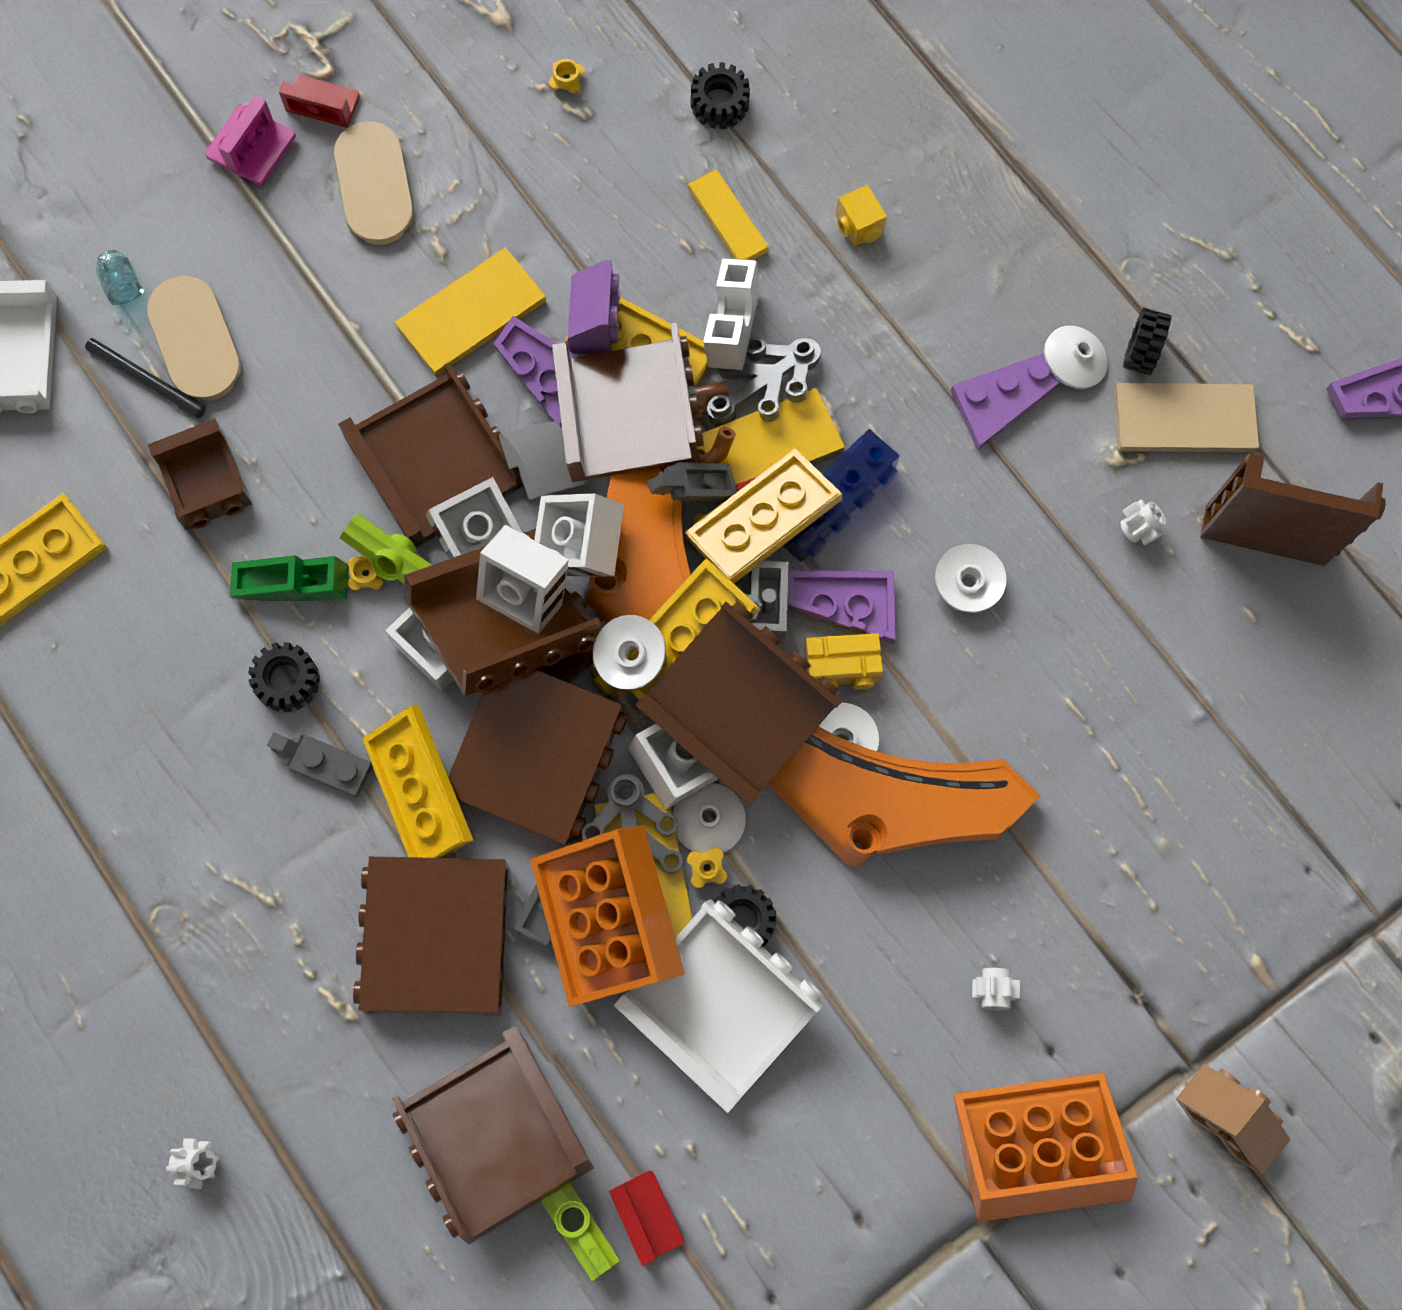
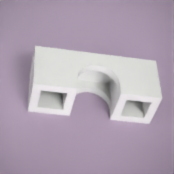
[703,259,761,370]

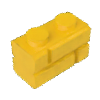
[804,633,883,690]

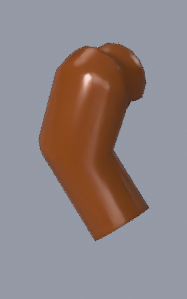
[693,381,729,419]
[691,427,736,463]

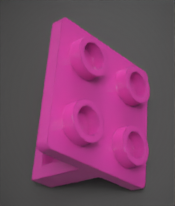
[205,95,296,186]

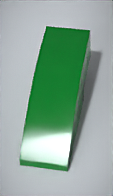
[230,555,349,601]

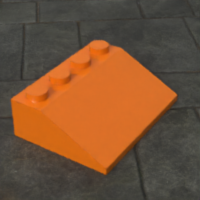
[530,825,685,1007]
[954,1073,1138,1222]

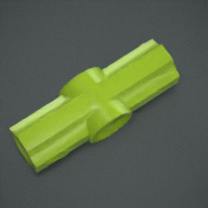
[340,513,431,583]
[540,1183,621,1282]

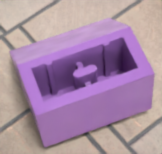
[568,260,620,355]

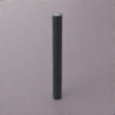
[85,338,206,418]

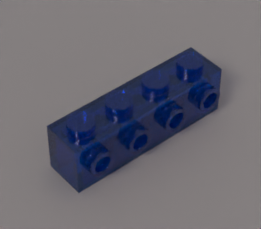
[783,428,900,562]

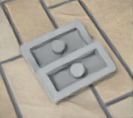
[498,421,590,500]

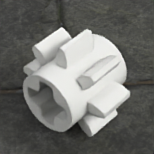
[1120,499,1166,545]
[972,968,1020,1010]
[166,1138,219,1189]

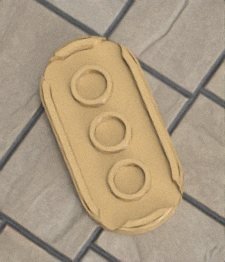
[334,121,414,245]
[147,276,241,402]

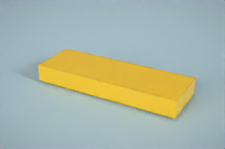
[688,169,769,261]

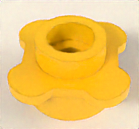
[549,59,585,94]
[348,556,384,591]
[687,847,727,888]

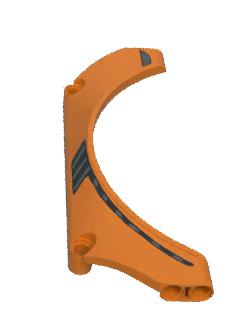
[584,465,1041,867]

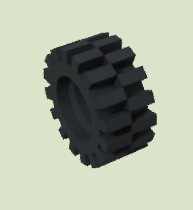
[690,62,750,129]
[1123,307,1172,375]
[248,642,320,713]
[713,884,776,947]

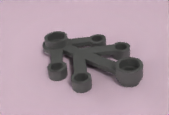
[707,337,821,427]
[581,773,683,874]

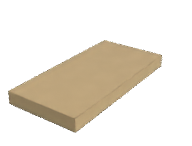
[1114,383,1259,453]

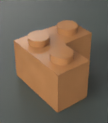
[1176,1064,1290,1175]

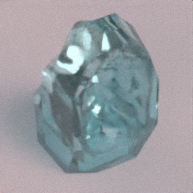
[96,250,144,305]

